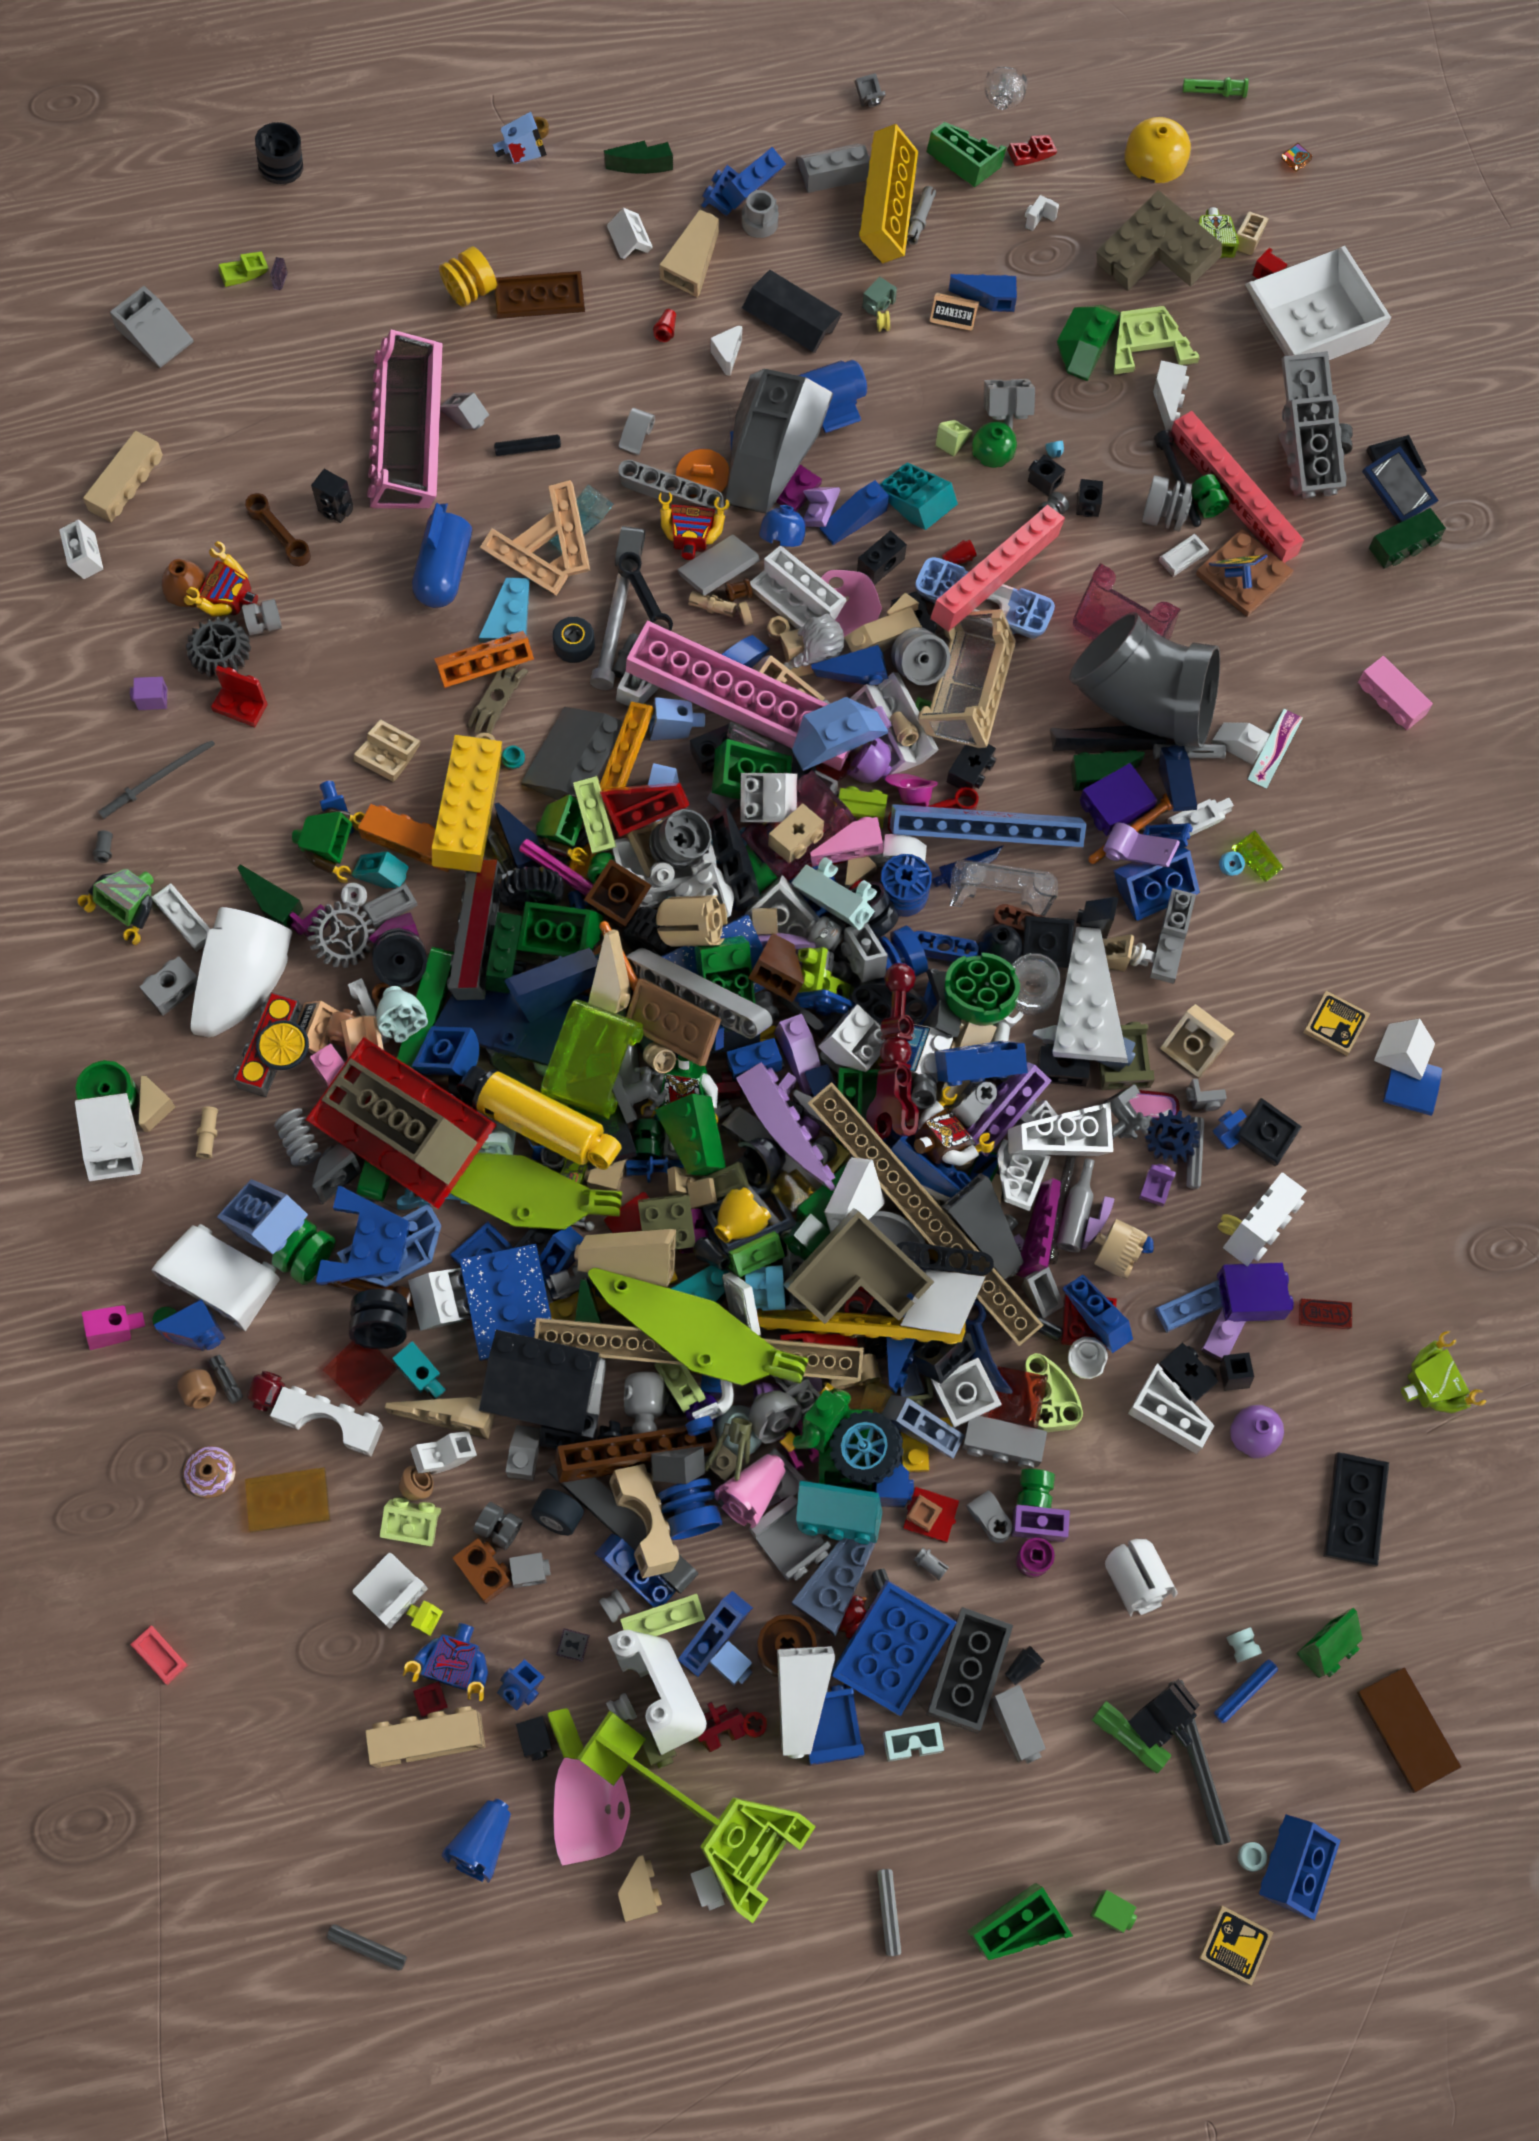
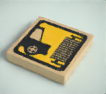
[1303,991,1370,1056]
[1199,1906,1274,1986]

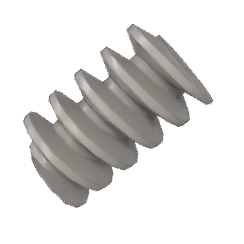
[274,1108,322,1166]

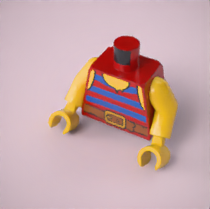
[658,492,729,560]
[184,541,258,617]

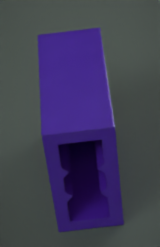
[1080,763,1157,837]
[1217,1262,1294,1322]

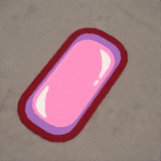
[1121,1089,1180,1122]

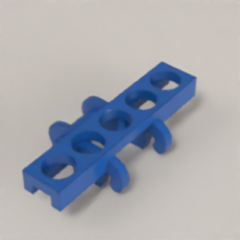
[626,1156,685,1183]

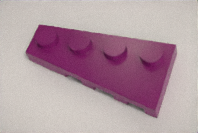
[1016,1178,1061,1278]

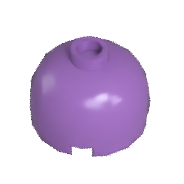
[847,738,892,784]
[1230,1405,1284,1458]

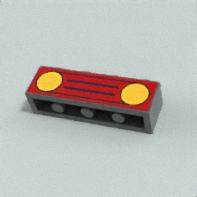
[233,992,302,1097]

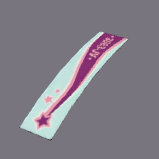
[1247,709,1303,789]

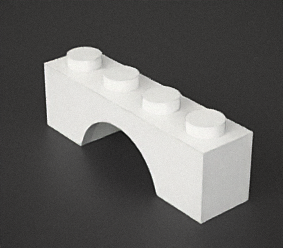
[270,1386,383,1457]

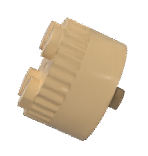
[1094,1219,1148,1279]

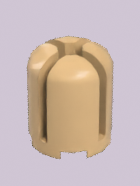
[656,895,727,947]

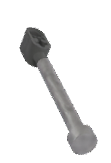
[590,526,645,690]

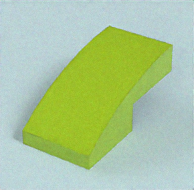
[218,251,269,287]

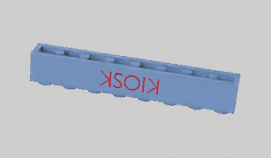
[890,804,1086,847]

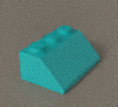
[796,1481,883,1544]

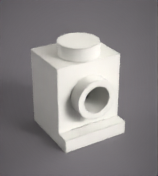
[691,1866,725,1911]

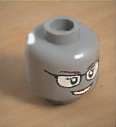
[806,916,844,952]

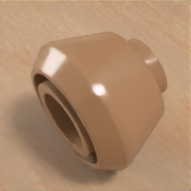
[399,1465,434,1501]

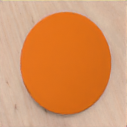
[676,449,729,498]

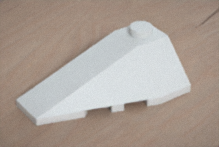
[997,1139,1051,1211]

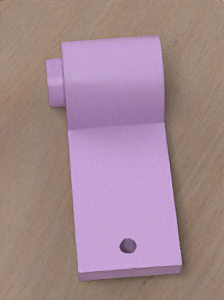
[1103,822,1180,867]

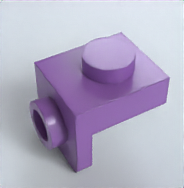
[1139,1164,1176,1207]

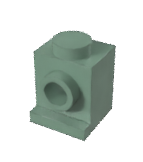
[862,276,897,316]

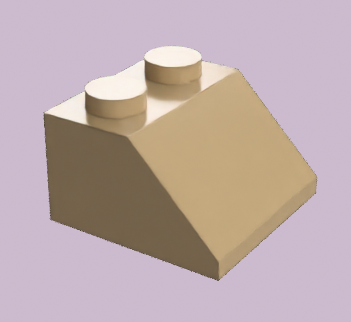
[1160,1004,1234,1078]

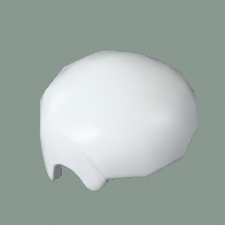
[1068,1337,1108,1379]

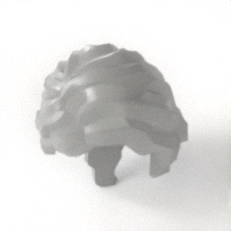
[783,613,844,670]

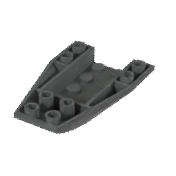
[725,368,833,514]

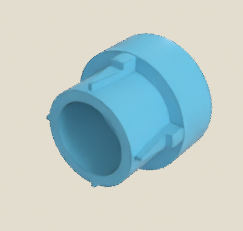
[745,1265,786,1311]

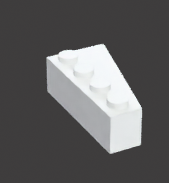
[1008,1102,1113,1156]
[1223,1173,1307,1267]

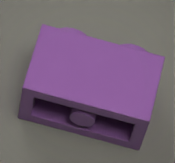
[1011,1505,1070,1542]

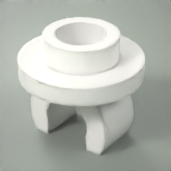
[650,862,675,886]
[1130,942,1156,966]

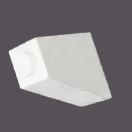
[824,1157,885,1232]

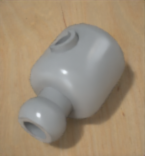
[623,1372,669,1434]

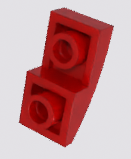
[1007,135,1057,166]

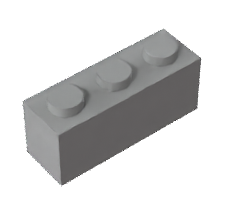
[962,1416,1047,1469]

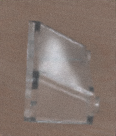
[949,860,1058,917]

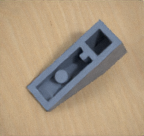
[881,1395,965,1459]

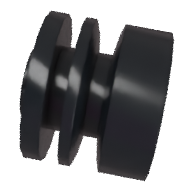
[255,122,303,184]

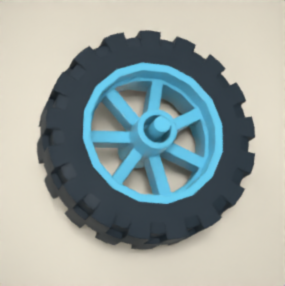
[830,1411,903,1485]

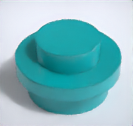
[501,745,525,769]

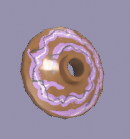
[183,1446,236,1499]

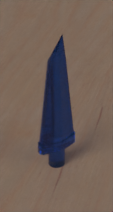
[932,845,1004,889]

